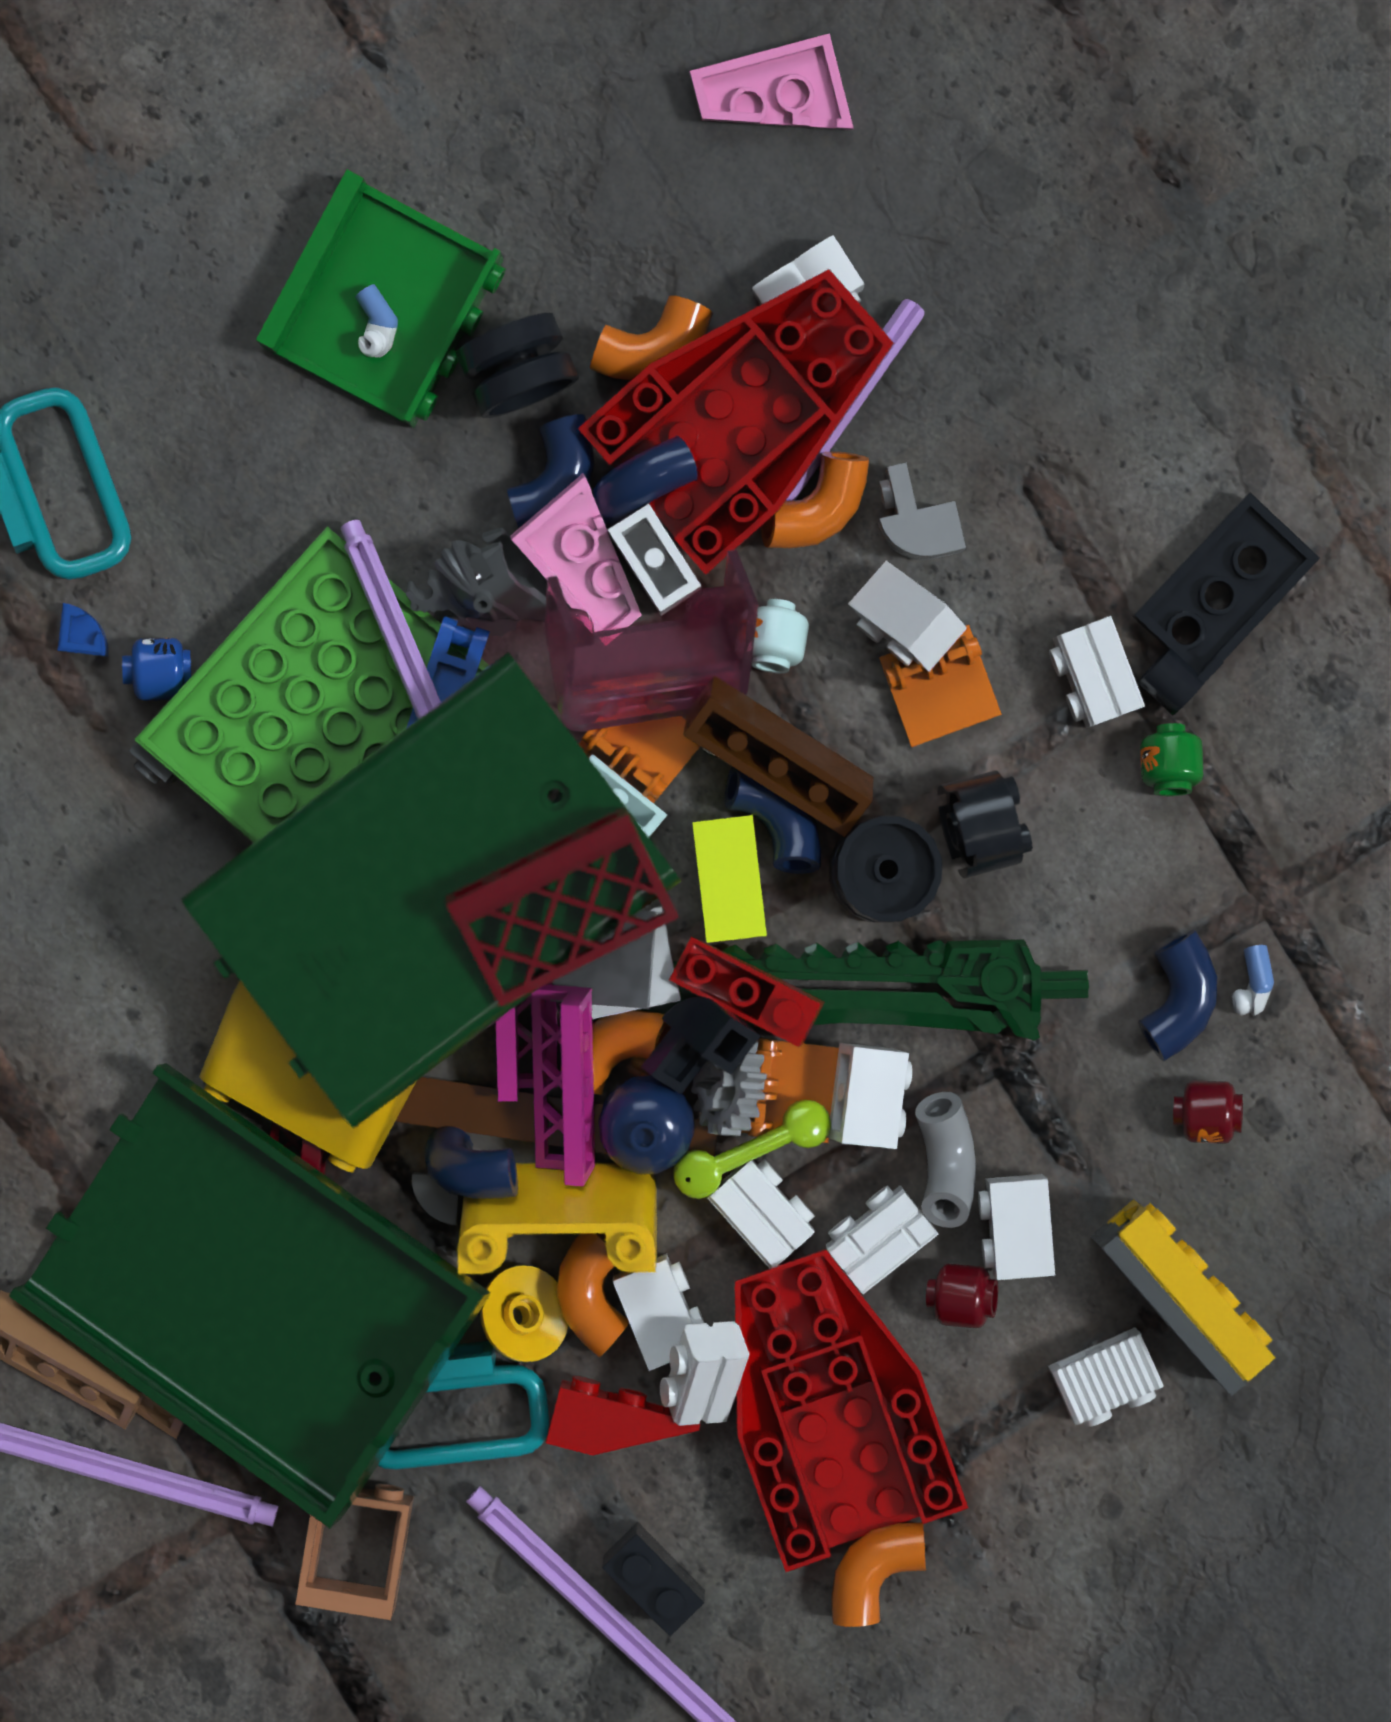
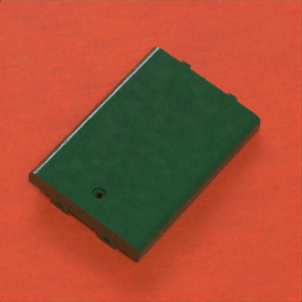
[181,652,681,1128]
[9,1063,491,1529]

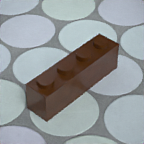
[683,675,874,837]

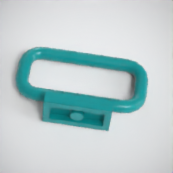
[0,387,132,580]
[372,1341,550,1470]

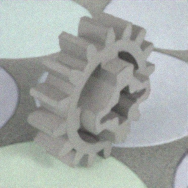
[691,1042,767,1136]

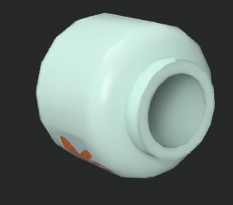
[742,599,809,673]

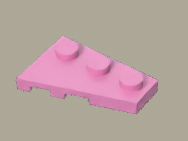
[689,33,854,130]
[510,473,642,646]

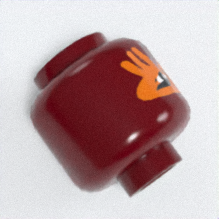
[1173,1080,1243,1144]

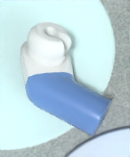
[355,284,398,357]
[1232,945,1274,1016]

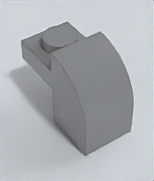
[877,463,966,560]

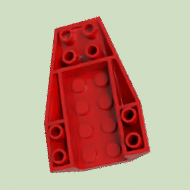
[578,269,894,575]

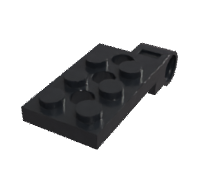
[1132,492,1320,716]

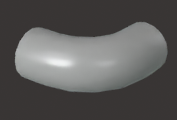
[915,1092,976,1228]

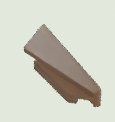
[0,1290,185,1439]

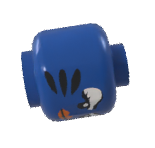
[122,638,191,701]

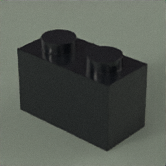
[602,1522,705,1637]

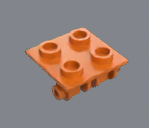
[879,625,1002,748]
[579,677,701,803]
[741,1038,839,1143]

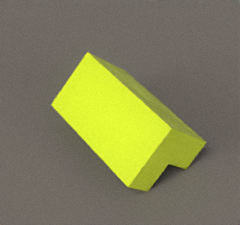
[692,815,767,943]

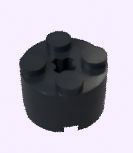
[937,770,1033,879]

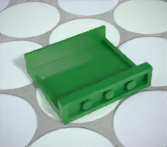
[256,169,506,428]

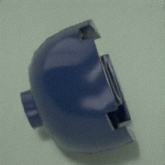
[598,1076,695,1175]

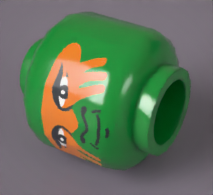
[1140,723,1204,796]

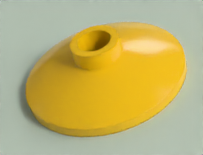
[480,1265,568,1362]

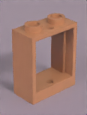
[295,1484,414,1620]

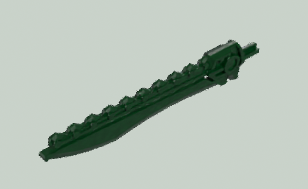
[559,939,1089,1041]

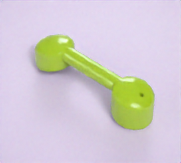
[673,1099,831,1199]

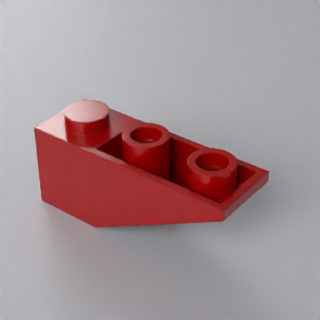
[669,936,825,1047]
[546,1376,701,1456]

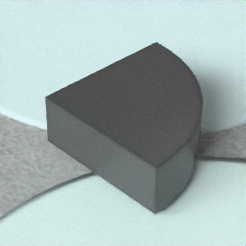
[412,1172,459,1225]

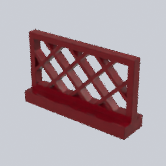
[445,807,679,1007]

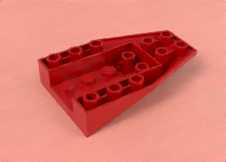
[735,1249,968,1573]

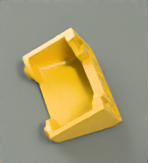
[199,981,417,1173]
[458,1162,657,1274]

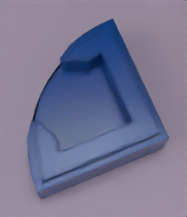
[57,603,108,657]

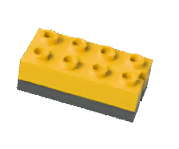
[1090,1199,1276,1396]

